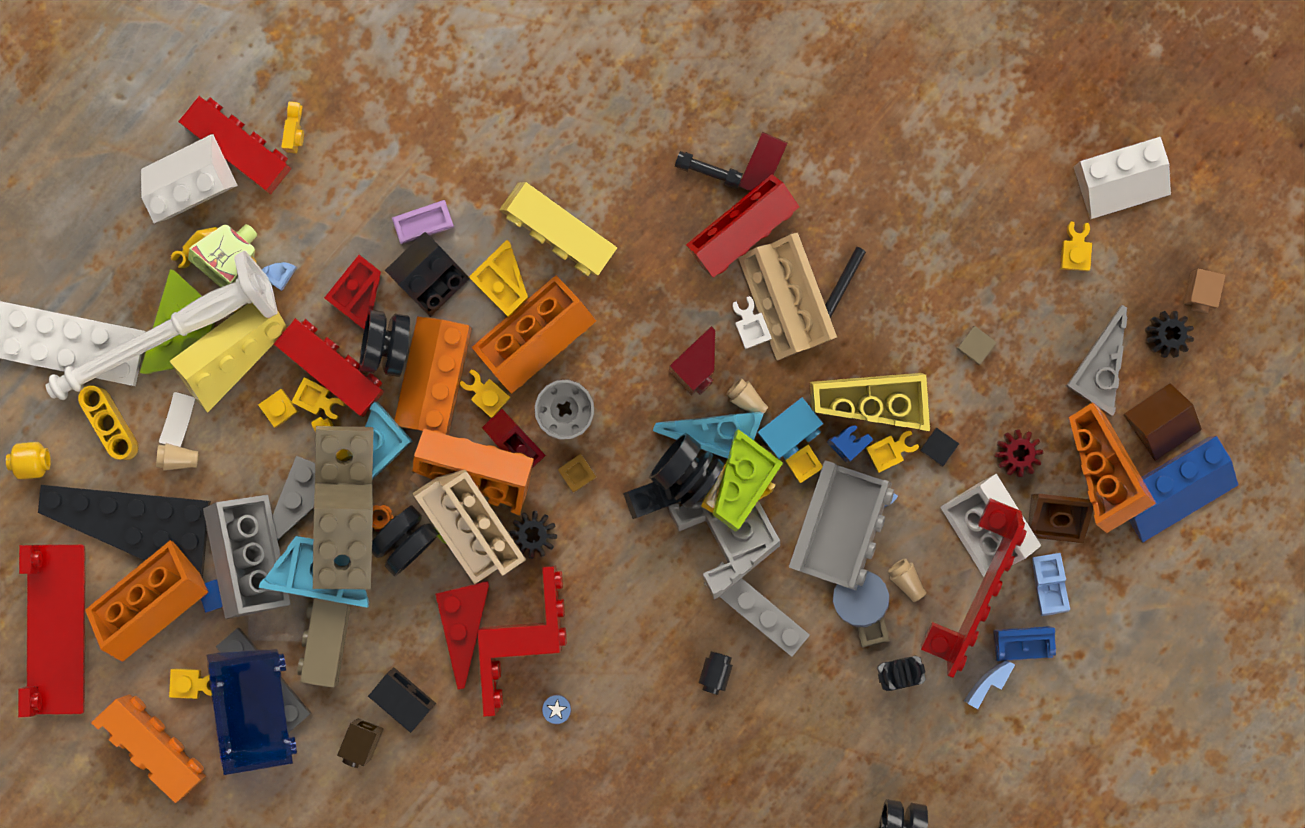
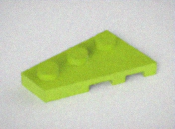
[713,429,783,532]

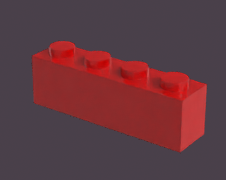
[178,96,291,195]
[686,174,799,278]
[274,318,385,417]

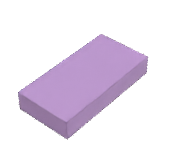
[392,200,454,245]

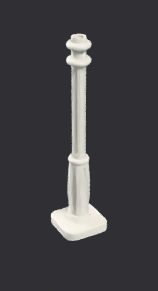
[46,251,278,400]

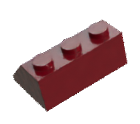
[669,326,715,396]

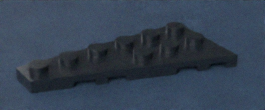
[38,485,211,579]

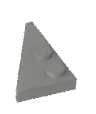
[1066,305,1127,417]
[272,456,315,541]

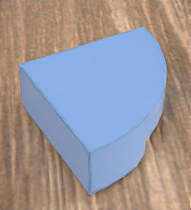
[262,262,297,290]

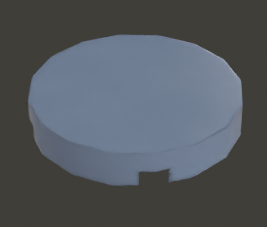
[833,571,890,627]

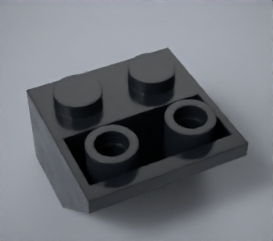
[385,232,469,317]

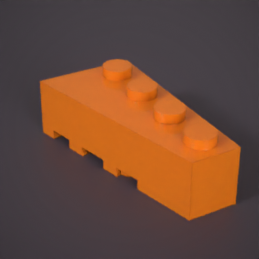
[1069,403,1156,533]
[413,429,534,516]
[91,694,206,803]

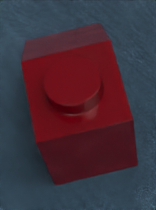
[482,409,546,468]

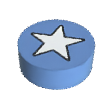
[542,695,571,724]

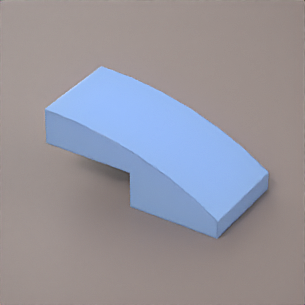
[1032,553,1070,616]
[964,660,1015,709]

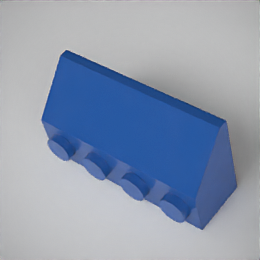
[1129,436,1238,542]

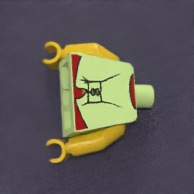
[171,224,257,312]

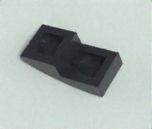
[623,482,684,519]

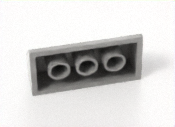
[203,495,291,619]

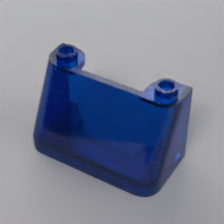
[206,649,297,775]

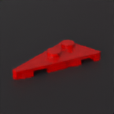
[435,581,490,690]

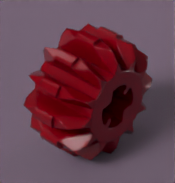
[994,429,1043,477]

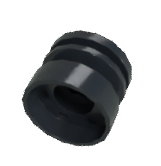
[649,433,724,509]

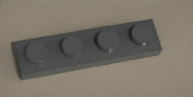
[216,628,311,733]

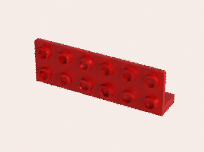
[921,498,1027,678]
[18,544,85,717]

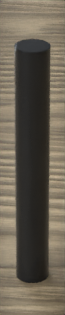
[825,247,866,318]

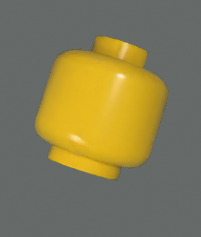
[6,442,51,479]

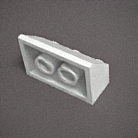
[141,134,238,223]
[1074,137,1171,220]
[940,474,1041,577]

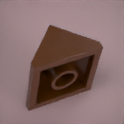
[1123,383,1202,461]
[1028,493,1094,543]

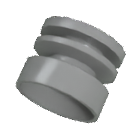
[535,379,594,439]

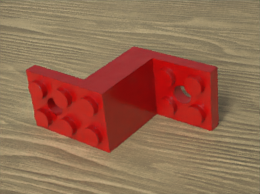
[477,565,567,717]

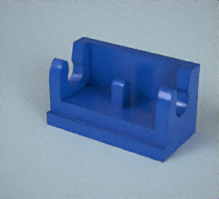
[827,426,874,463]
[994,626,1056,661]

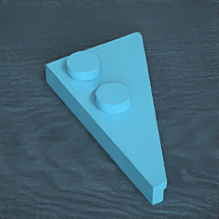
[365,402,413,480]
[653,412,764,459]

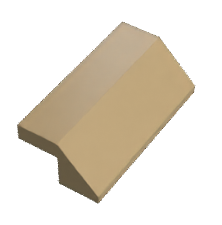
[738,233,837,360]
[413,469,526,584]

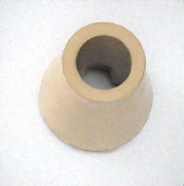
[726,378,768,413]
[156,443,198,471]
[888,559,926,602]

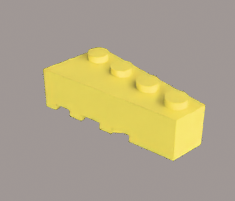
[499,182,617,276]
[170,303,287,413]
[810,373,930,431]

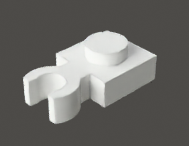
[733,296,772,349]

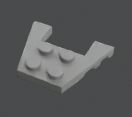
[668,501,780,599]

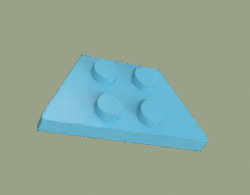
[259,536,369,608]

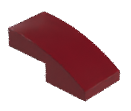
[739,132,788,191]

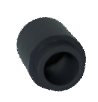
[698,651,733,695]

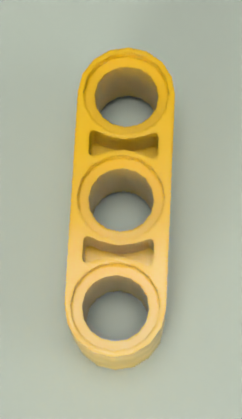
[78,386,139,460]

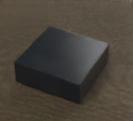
[919,427,959,467]

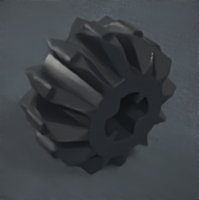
[1145,311,1194,358]
[509,511,557,559]
[877,656,926,691]

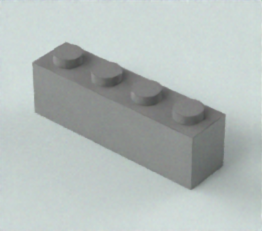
[704,562,810,657]

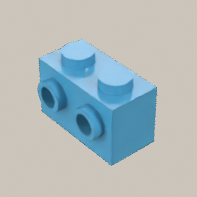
[757,397,823,460]

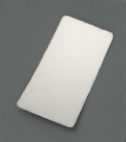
[159,392,195,447]

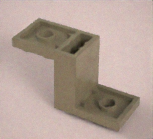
[313,426,373,589]

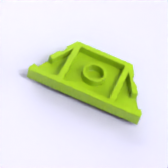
[140,269,215,375]

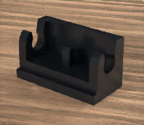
[368,667,436,733]

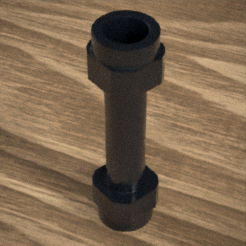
[674,151,743,189]

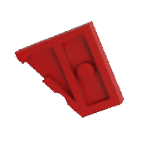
[324,255,381,329]

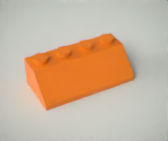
[471,275,596,394]
[394,316,472,435]
[85,540,208,662]

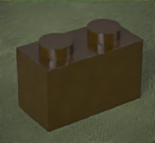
[337,718,384,768]

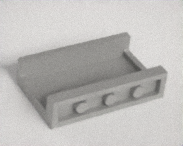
[789,460,894,590]

